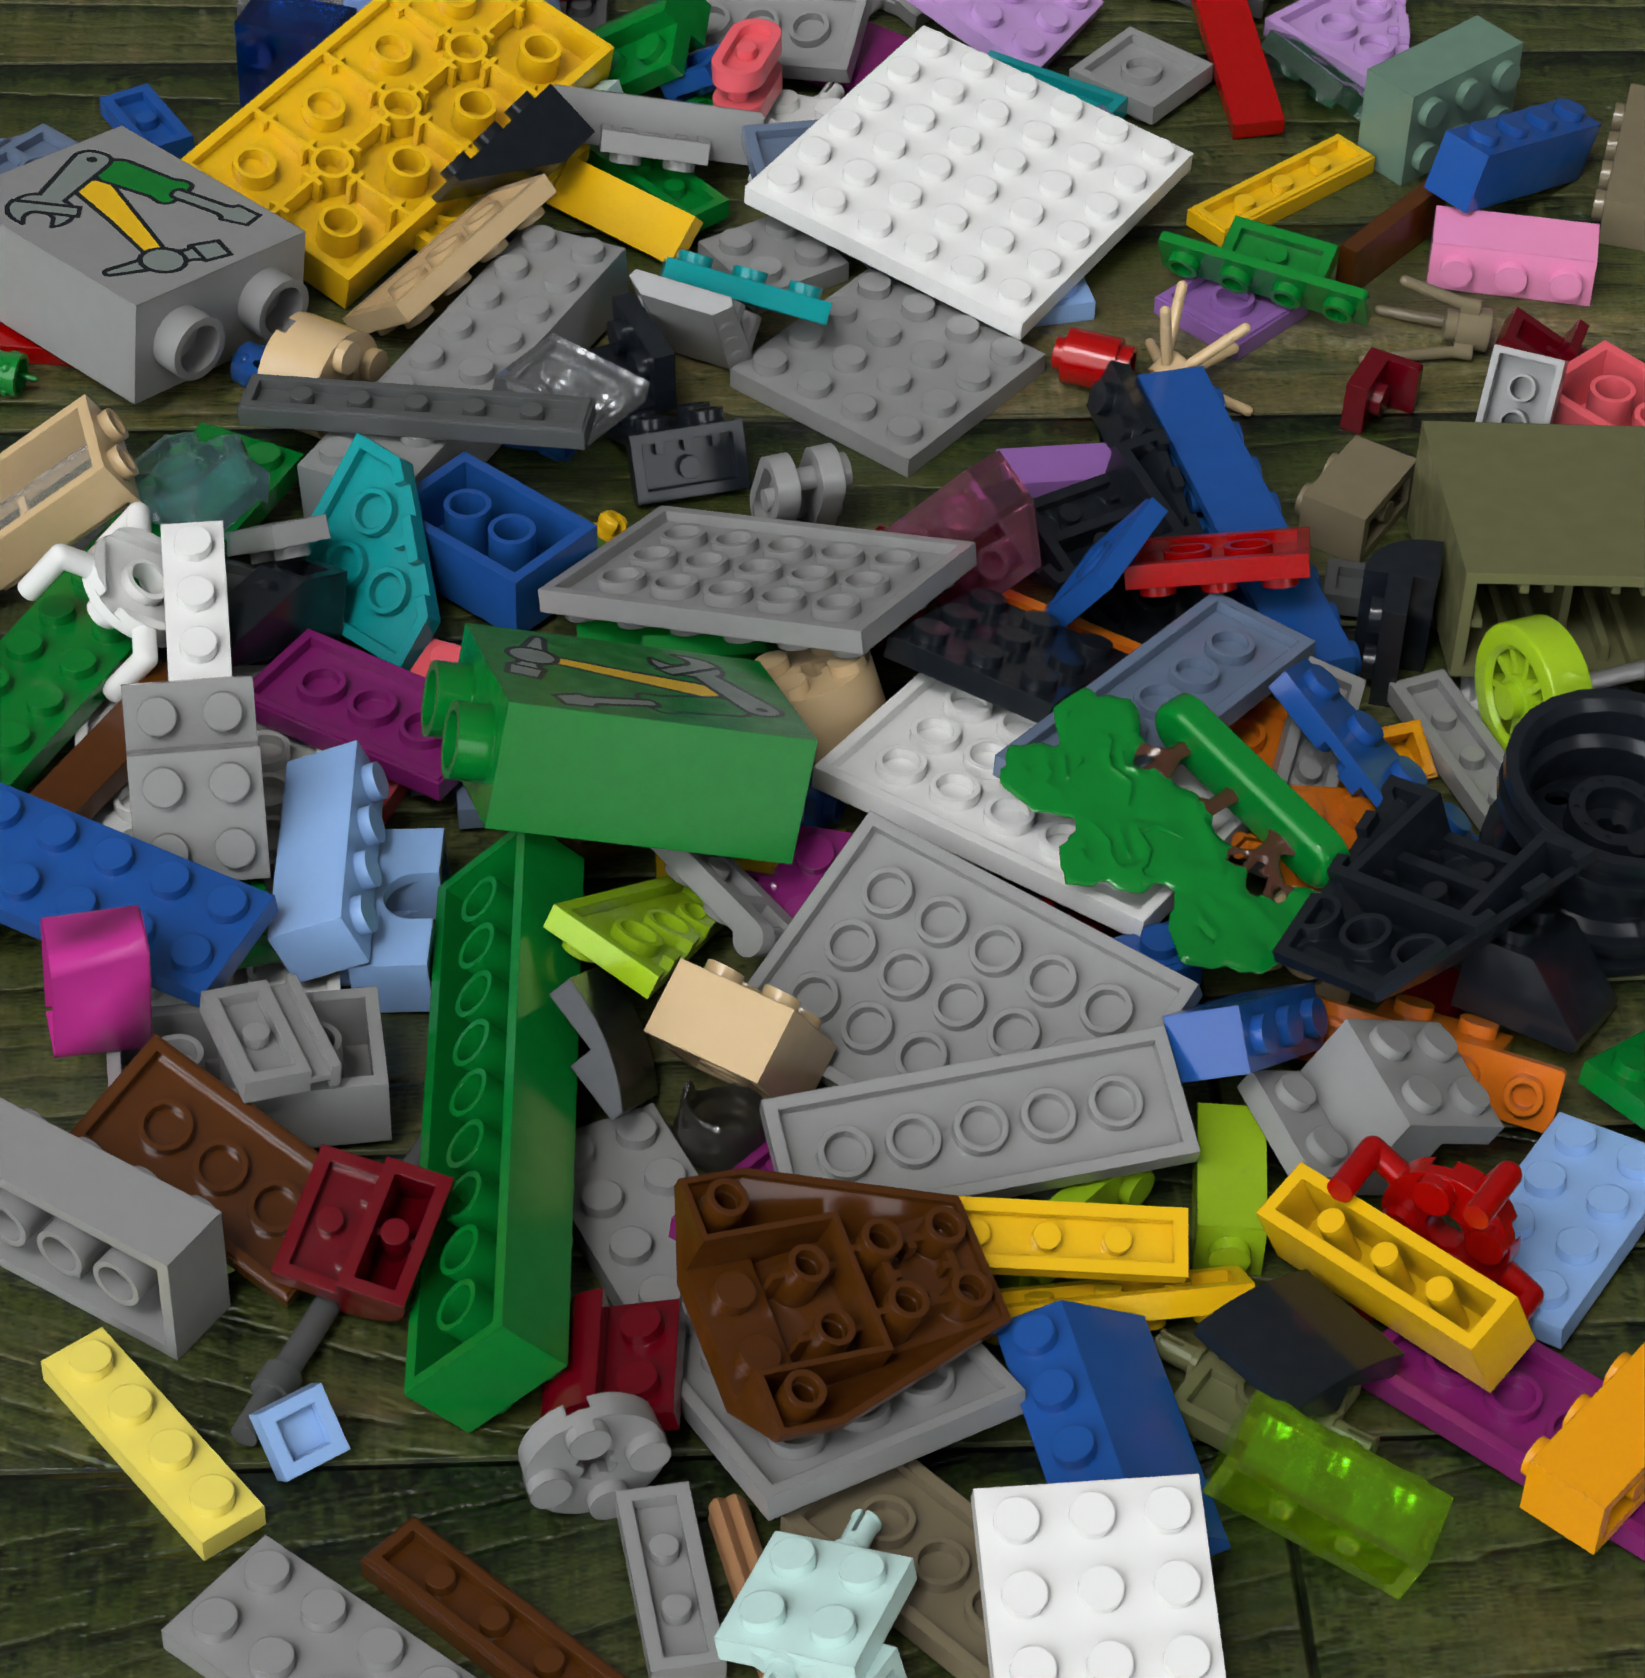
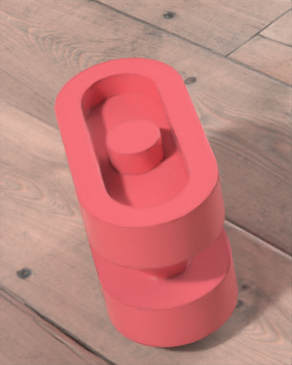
[711,18,783,118]

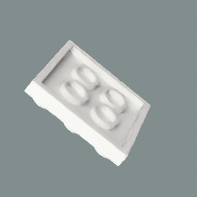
[971,1474,1226,1678]

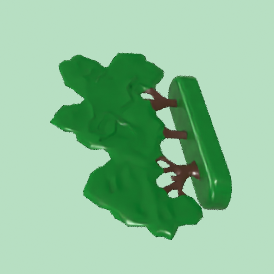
[1000,687,1350,974]

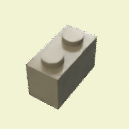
[1294,435,1416,563]

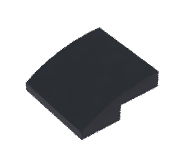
[549,966,658,1121]
[1193,1269,1405,1421]

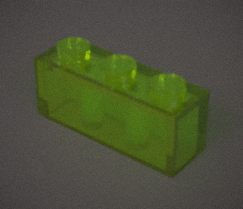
[1202,1390,1454,1600]

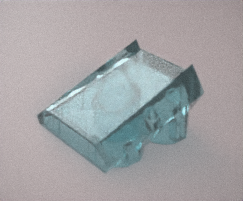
[123,432,270,531]

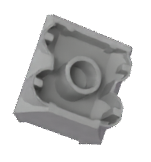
[629,269,762,371]

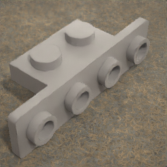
[553,84,765,173]

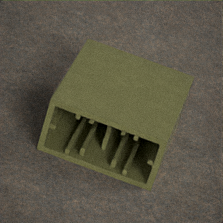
[1407,421,1645,681]

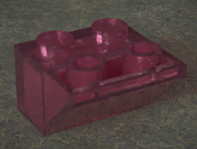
[884,450,1042,607]

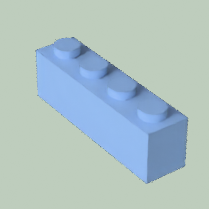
[267,740,389,983]

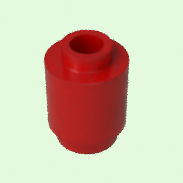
[1051,327,1138,389]

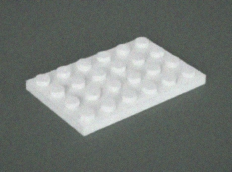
[811,673,1249,936]

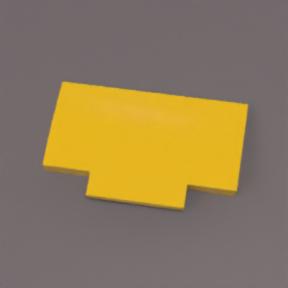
[181,0,615,309]

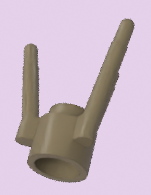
[1359,275,1493,363]

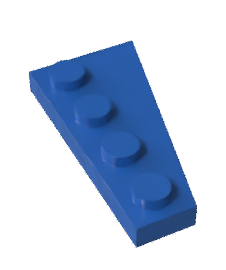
[1268,658,1479,841]

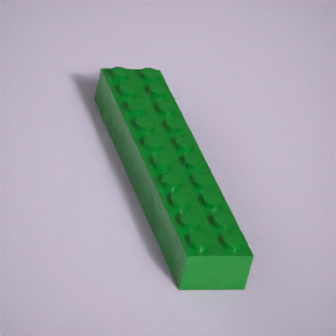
[404,831,584,1433]

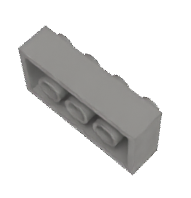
[1475,344,1569,424]

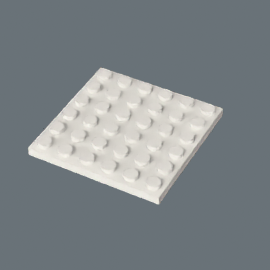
[744,25,1193,340]

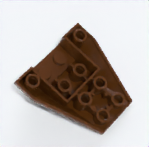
[674,1167,1012,1443]

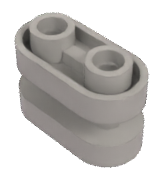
[750,443,853,525]

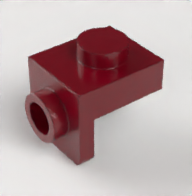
[1492,306,1590,362]

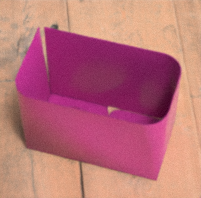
[40,905,153,1058]

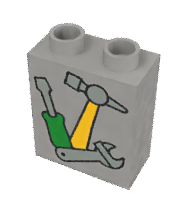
[0,125,309,405]

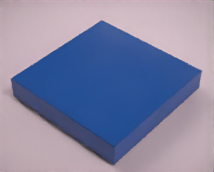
[1043,497,1168,627]

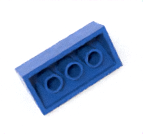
[996,1300,1231,1556]

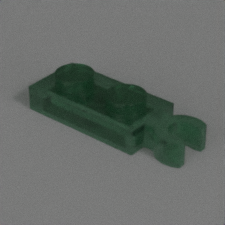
[1260,29,1365,122]

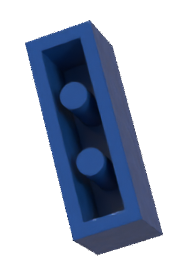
[1163,982,1328,1083]

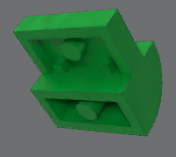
[592,0,711,95]

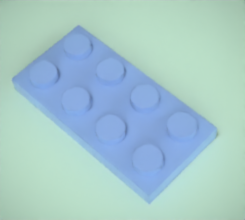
[1509,1112,1645,1349]

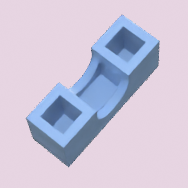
[339,828,452,1013]

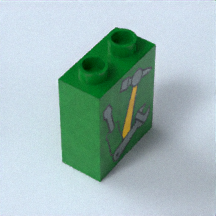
[421,623,818,864]

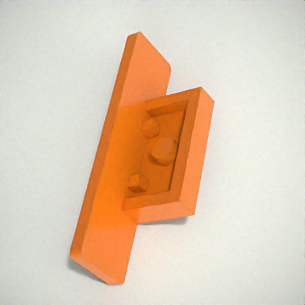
[1297,994,1567,1133]

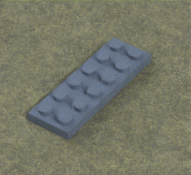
[993,593,1316,779]

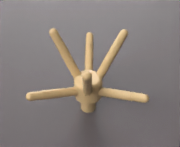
[1145,280,1254,416]

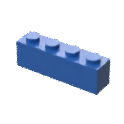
[1424,98,1601,213]

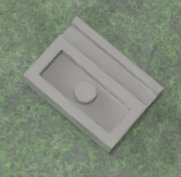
[199,974,342,1104]

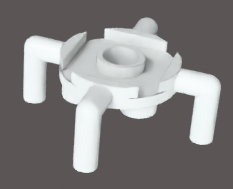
[17,502,167,703]

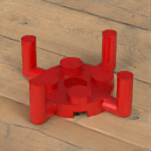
[1327,1135,1544,1322]

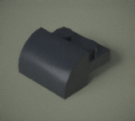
[1354,539,1444,708]

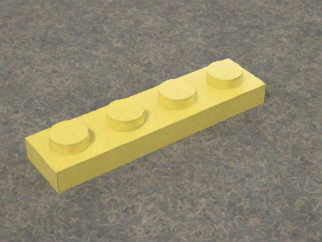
[41,1327,266,1561]

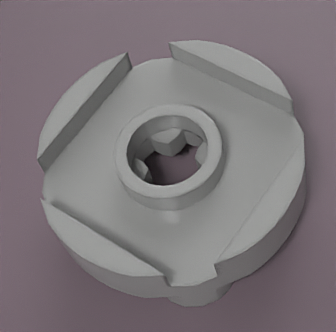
[518,1392,671,1520]

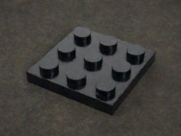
[883,588,1129,723]

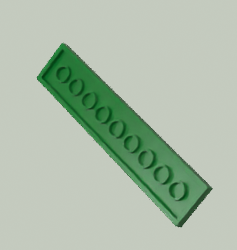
[0,422,304,792]

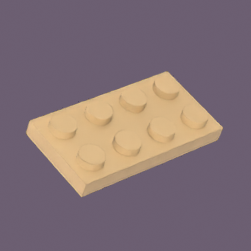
[343,173,557,336]

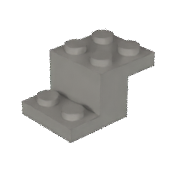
[121,675,271,880]
[1237,1018,1504,1195]

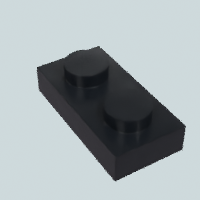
[1086,360,1163,452]

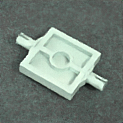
[714,1509,917,1678]

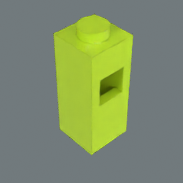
[1192,1102,1267,1276]

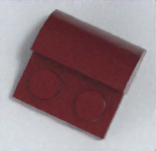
[270,1144,455,1321]
[540,1288,686,1431]

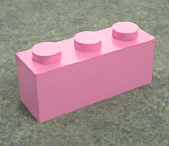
[1426,205,1600,306]

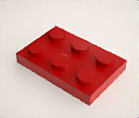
[1124,526,1311,597]

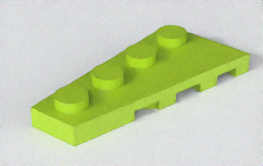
[543,875,723,999]

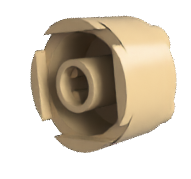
[257,311,388,439]
[755,648,887,765]

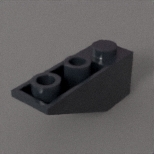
[431,83,595,203]
[228,556,347,667]

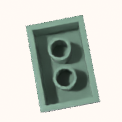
[1357,15,1524,186]

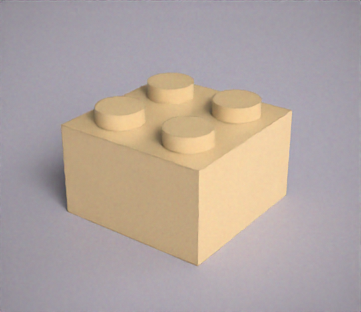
[643,958,837,1099]

